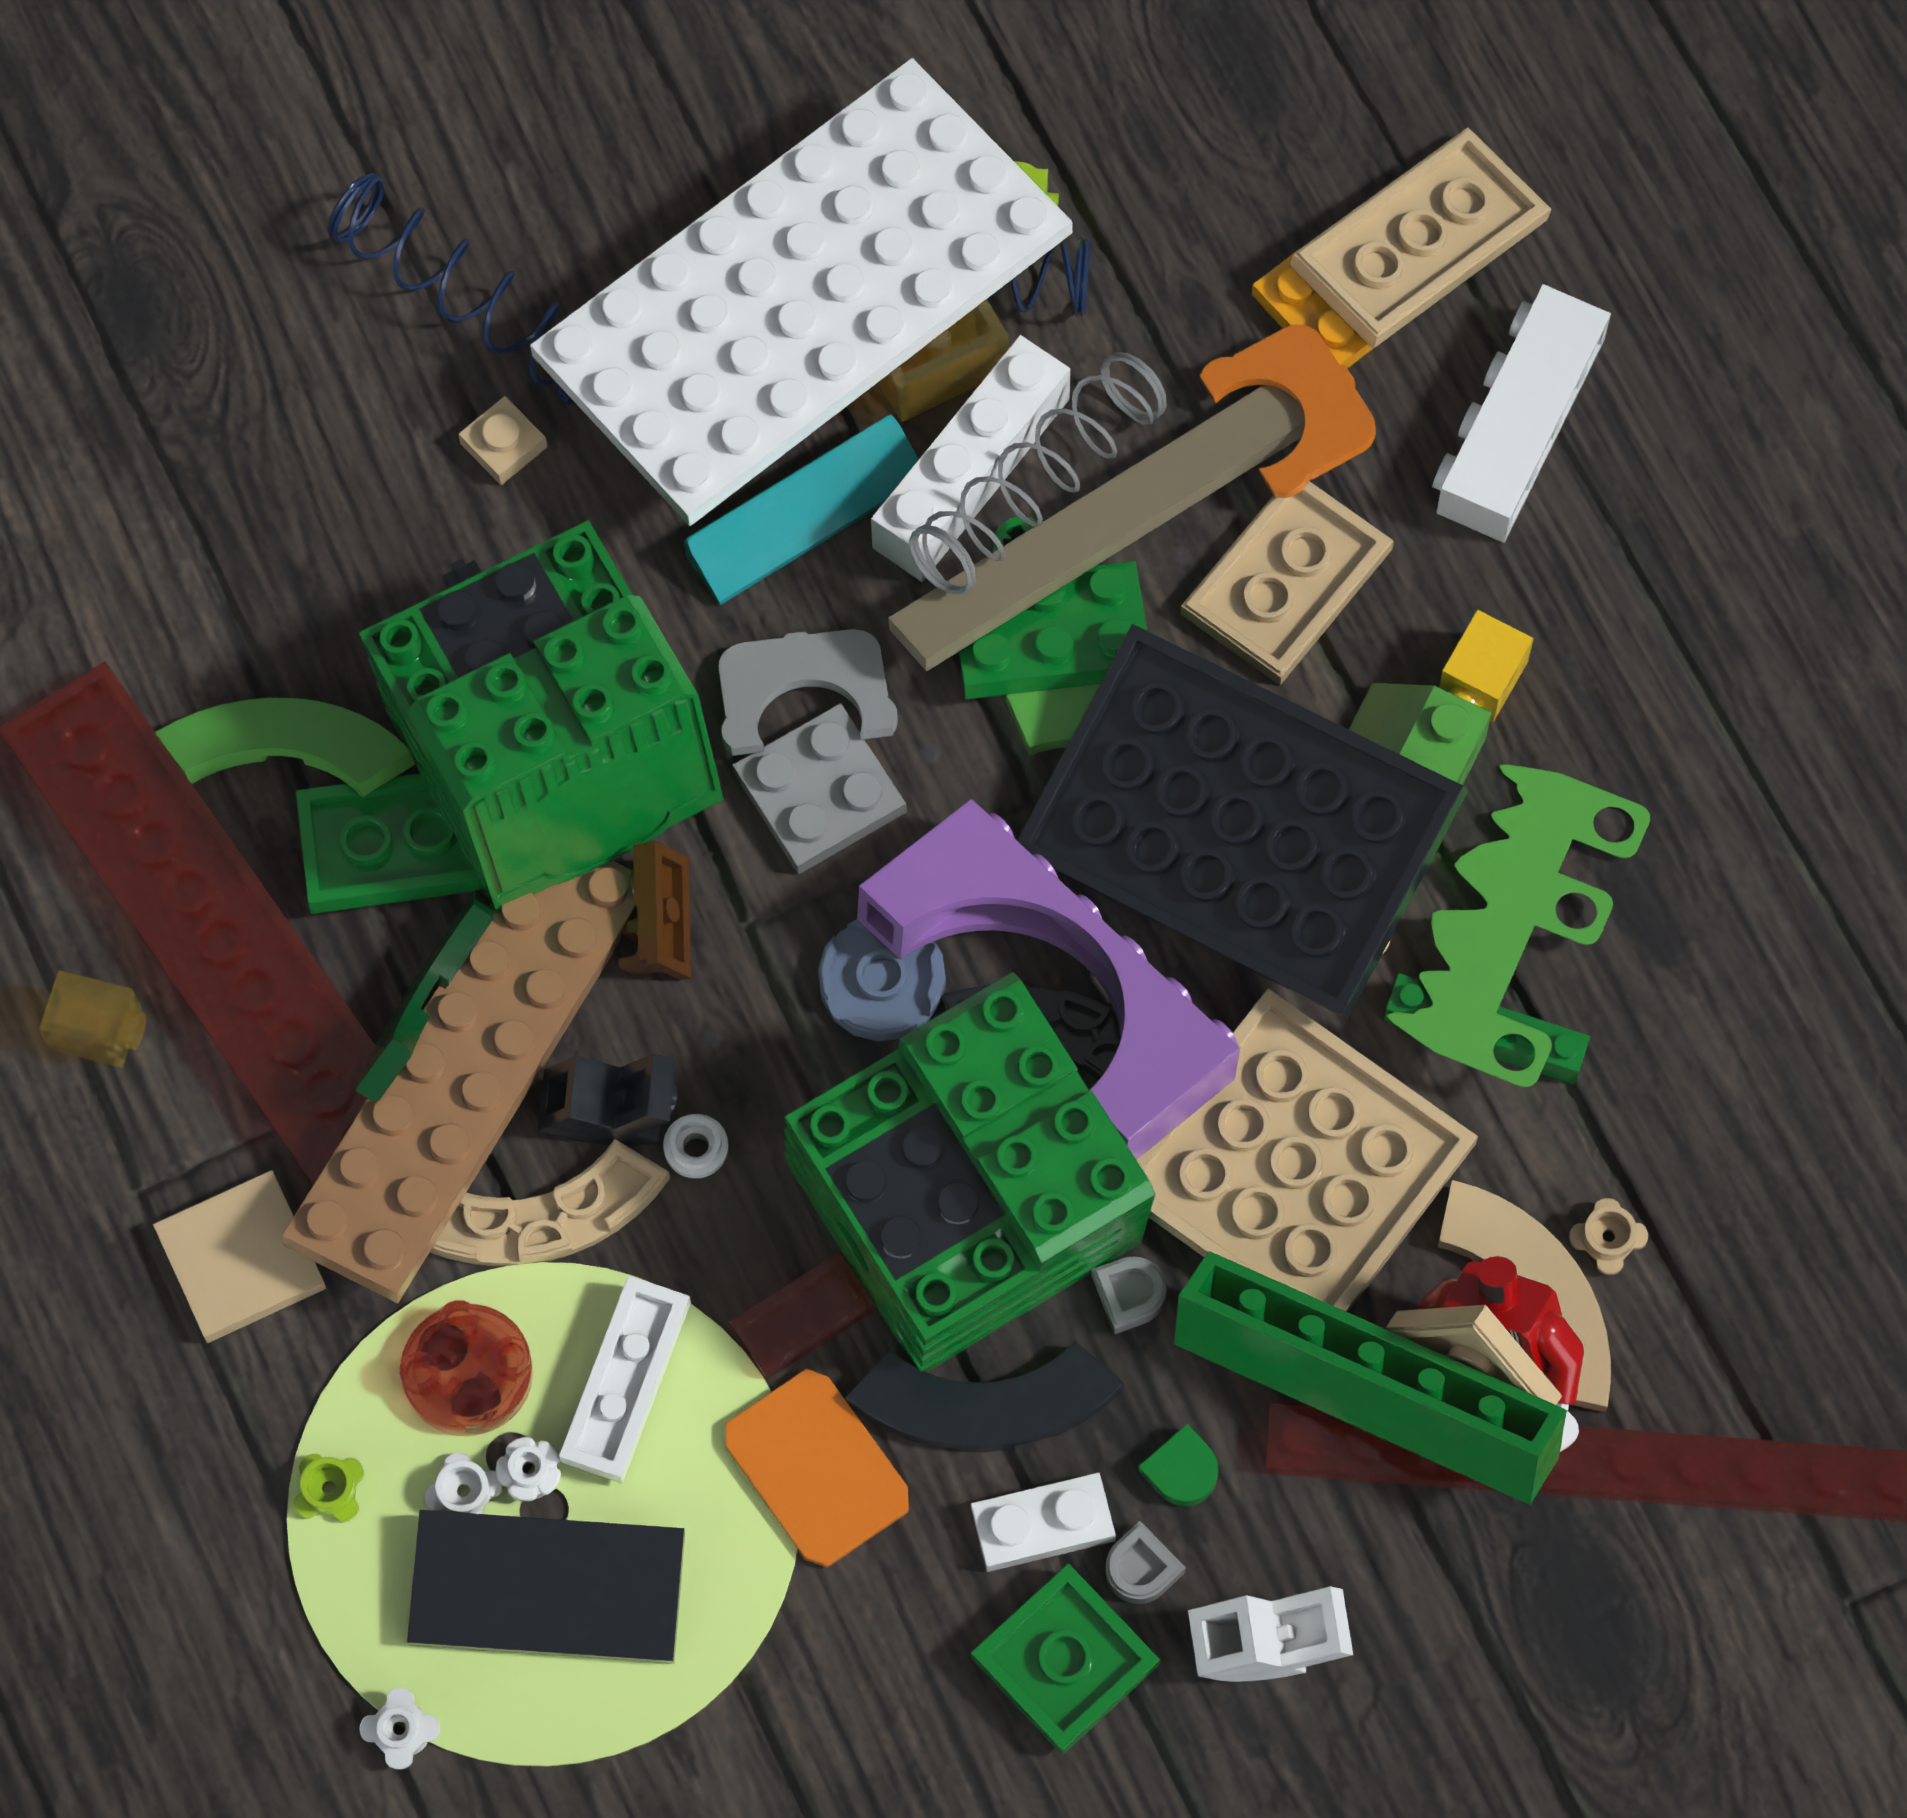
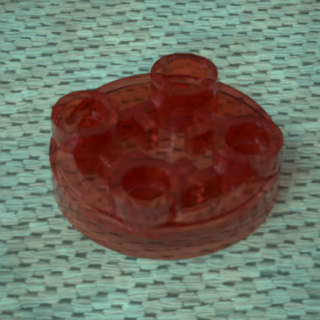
[399,1300,533,1436]

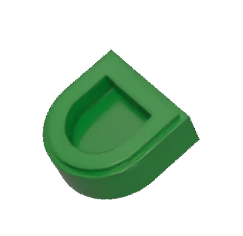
[1138,1424,1218,1507]

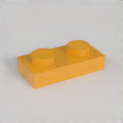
[1252,250,1373,368]

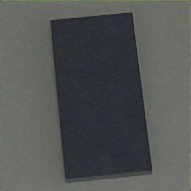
[407,1510,686,1664]

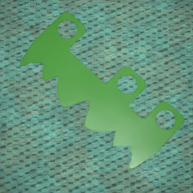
[1386,765,1650,1087]

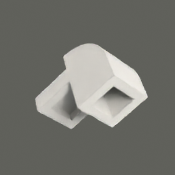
[1188,1586,1353,1682]

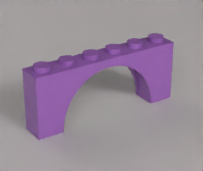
[857,799,1240,1160]

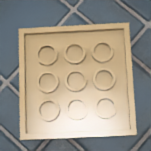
[1137,988,1478,1312]

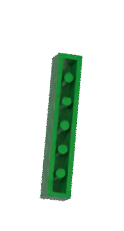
[1174,1251,1567,1505]

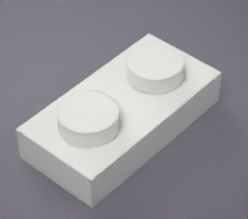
[971,1472,1116,1572]

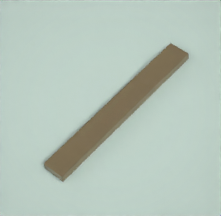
[888,385,1305,672]

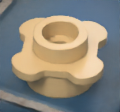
[1569,1198,1648,1275]

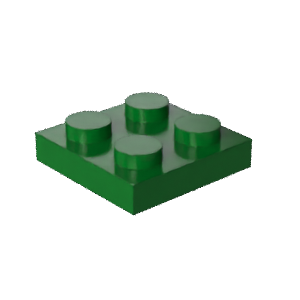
[971,1563,1160,1755]

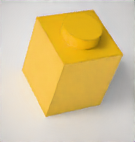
[1439,610,1534,723]

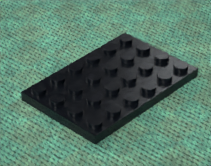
[1017,624,1468,1019]

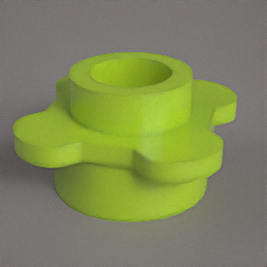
[294,1454,364,1523]

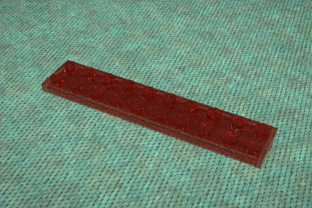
[0,661,375,1186]

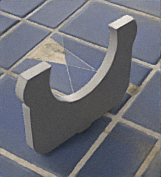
[719,629,898,756]

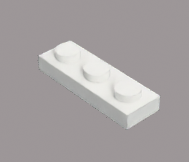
[559,1275,691,1484]

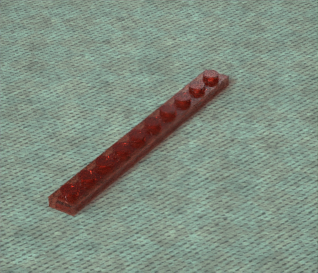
[1265,1403,1907,1522]

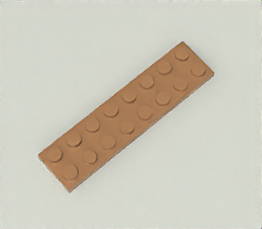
[282,861,637,1304]

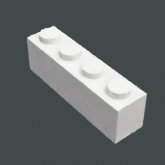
[1432,284,1611,543]
[871,335,1070,582]

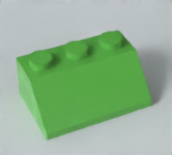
[1349,683,1492,785]

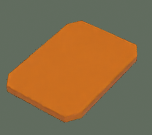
[726,1369,909,1568]

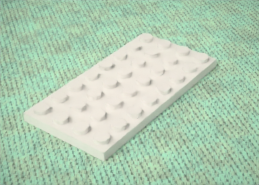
[530,58,1072,526]

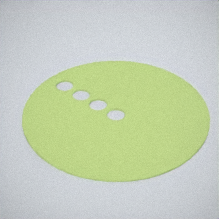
[287,1262,797,1767]

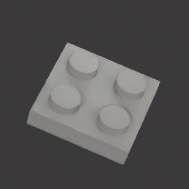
[733,703,907,875]

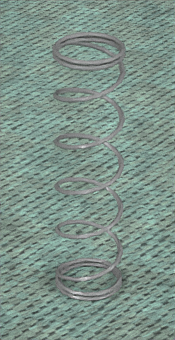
[909,352,1167,595]

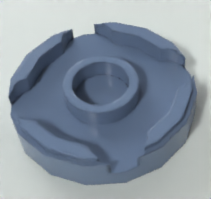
[818,919,946,1041]

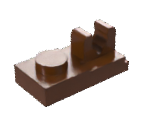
[618,841,691,980]

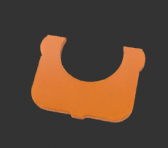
[1199,325,1376,498]

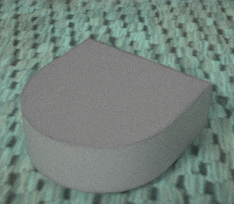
[1091,1257,1166,1335]
[1105,1521,1186,1604]

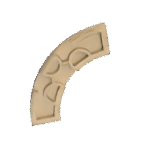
[430,1139,670,1267]
[1438,1180,1611,1412]

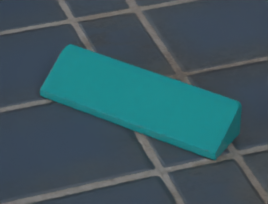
[684,415,919,605]

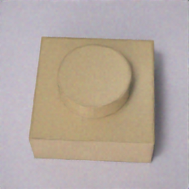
[459,396,547,485]

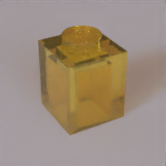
[39,970,146,1068]

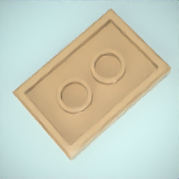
[1180,481,1394,685]

